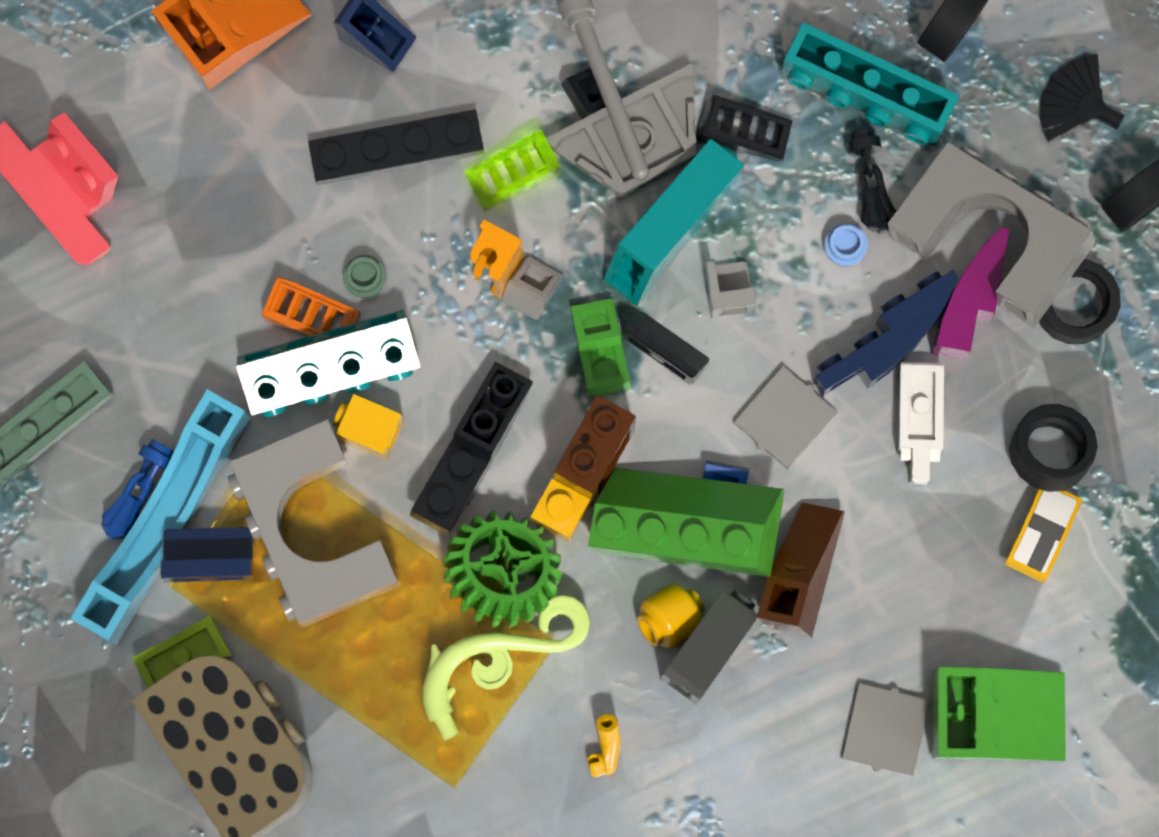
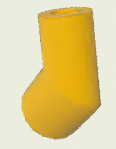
[587,714,621,777]

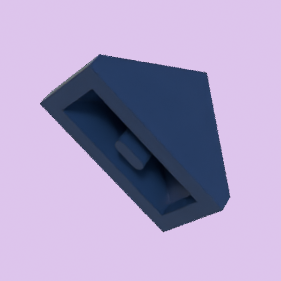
[334,0,417,72]

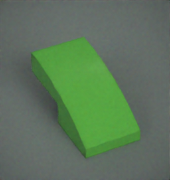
[570,298,631,397]

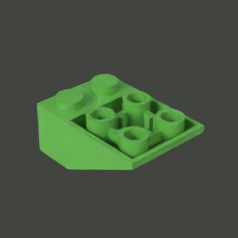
[932,667,1066,761]

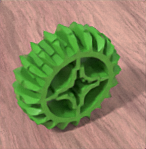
[443,510,562,628]

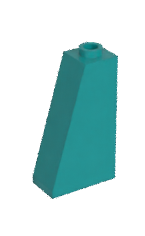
[603,139,745,306]

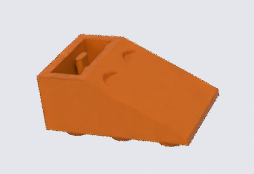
[151,0,311,91]

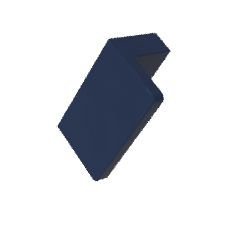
[161,527,253,583]

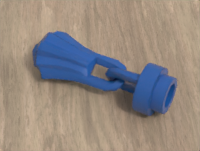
[101,439,174,540]

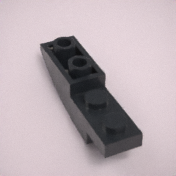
[410,361,533,537]

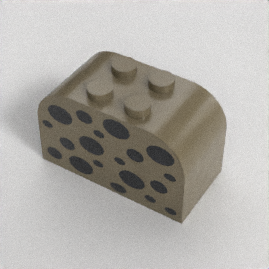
[131,656,313,837]

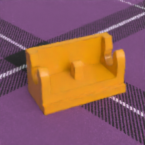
[470,219,524,299]

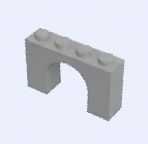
[888,142,1094,328]
[227,420,400,628]

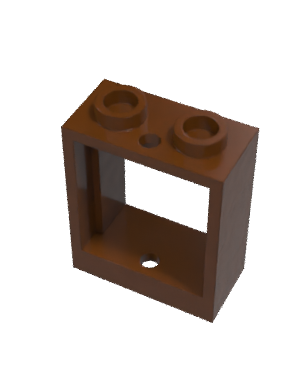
[554,394,636,507]

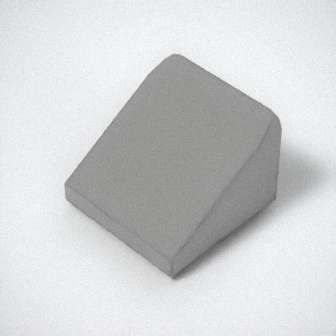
[502,255,564,320]

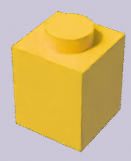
[333,394,404,460]
[531,479,591,544]

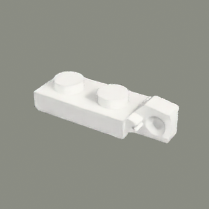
[898,362,944,485]

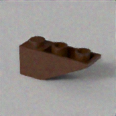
[757,502,845,638]

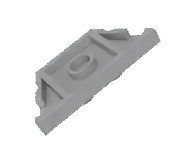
[545,63,697,198]

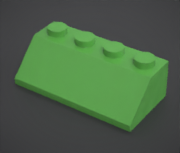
[588,468,785,577]

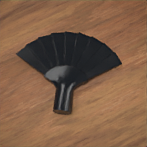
[1040,54,1125,142]

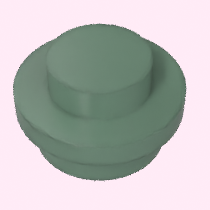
[343,255,386,298]

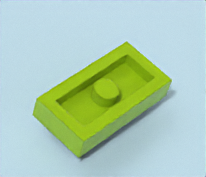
[132,616,233,688]

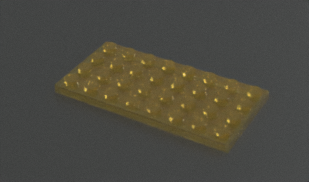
[168,442,552,789]

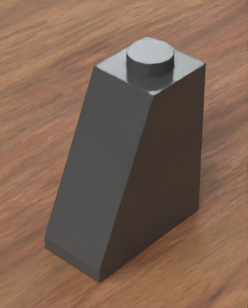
[661,590,757,705]

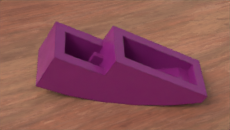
[931,228,1010,359]

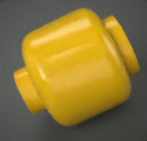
[637,583,705,649]

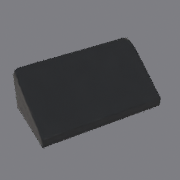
[622,312,709,385]

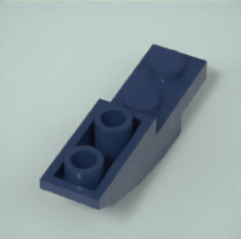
[813,270,958,397]

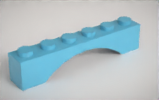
[70,389,251,645]

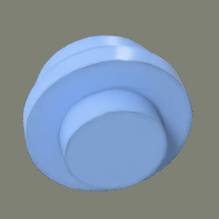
[824,223,868,267]

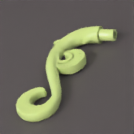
[422,595,590,741]

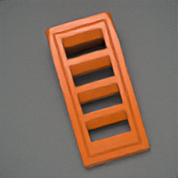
[262,276,361,337]

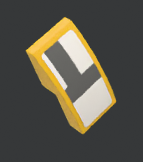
[1004,489,1082,583]

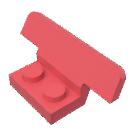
[0,112,118,265]

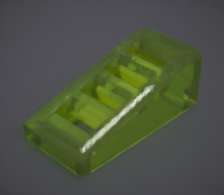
[465,130,560,211]

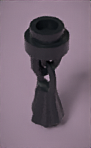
[846,128,896,234]

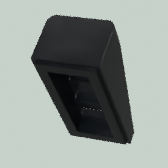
[696,95,793,162]

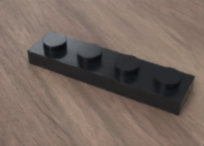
[308,109,485,186]

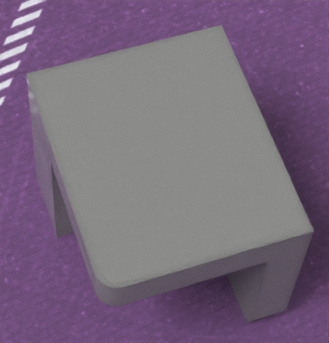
[704,259,757,318]

